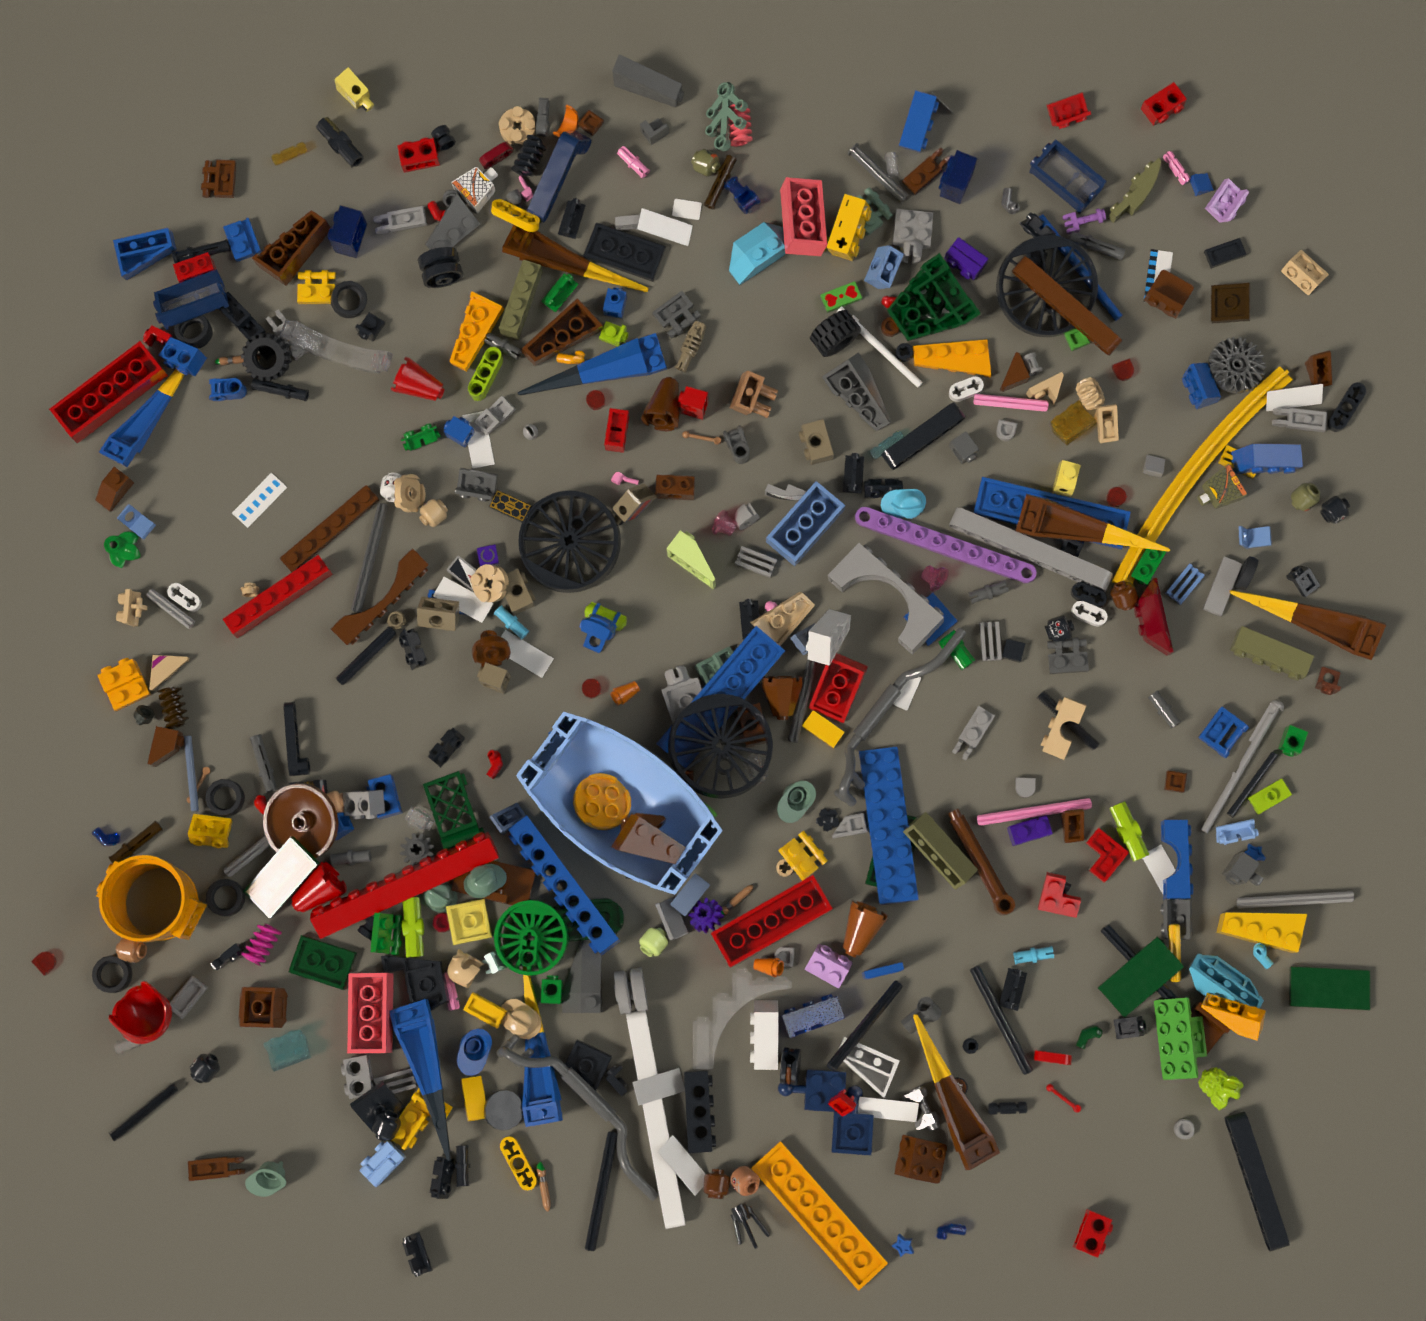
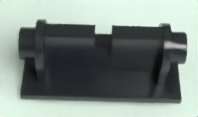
[558,198,586,239]
[1019,212,1056,237]
[843,453,864,494]
[864,478,903,498]
[739,599,760,640]
[399,628,427,670]
[428,727,466,768]
[999,968,1027,1011]
[429,1156,454,1199]
[402,1232,433,1277]

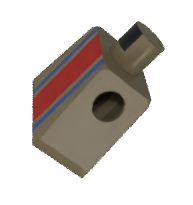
[613,483,657,525]

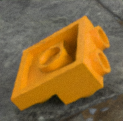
[97,658,151,711]

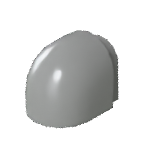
[735,503,760,530]

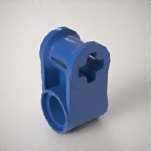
[209,378,247,401]

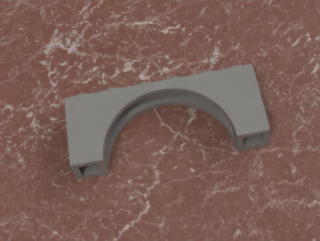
[828,543,944,655]

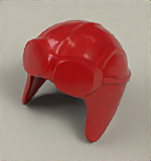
[108,981,172,1044]

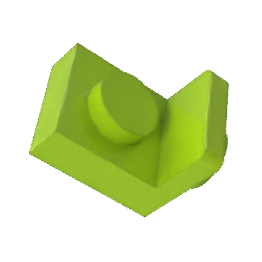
[599,321,629,347]

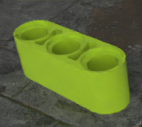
[468,347,503,401]

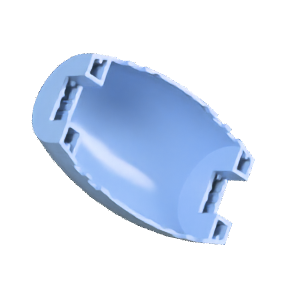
[516,712,723,895]

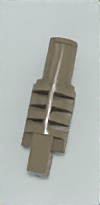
[675,321,706,373]

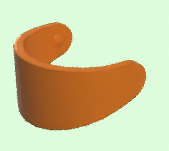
[553,105,578,137]

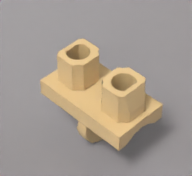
[116,589,148,627]

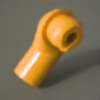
[556,350,585,364]

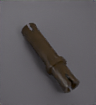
[703,155,737,210]
[109,820,163,863]

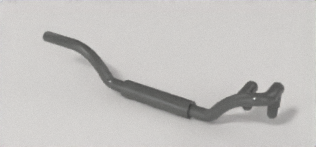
[834,628,966,807]
[497,1034,659,1201]

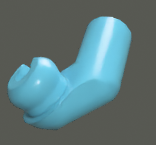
[1253,943,1274,969]

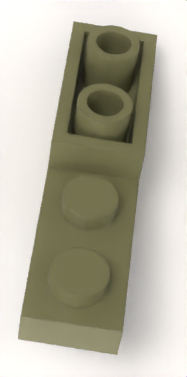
[1108,158,1161,223]

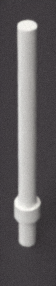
[837,306,923,388]

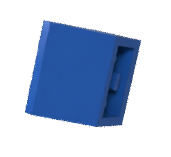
[1182,363,1221,410]

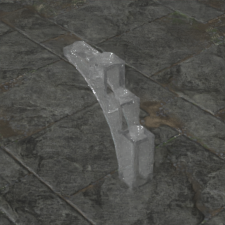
[693,969,792,1069]

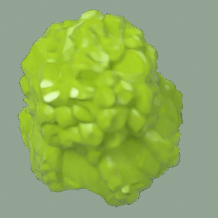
[1198,1067,1244,1110]

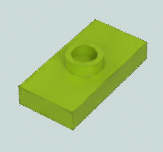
[1248,778,1292,815]

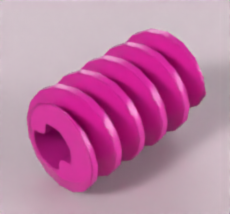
[242,922,282,966]

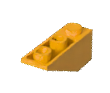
[1201,993,1266,1041]

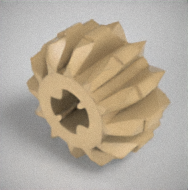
[1076,377,1105,410]

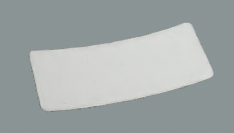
[893,677,921,710]

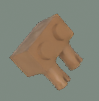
[730,371,778,418]

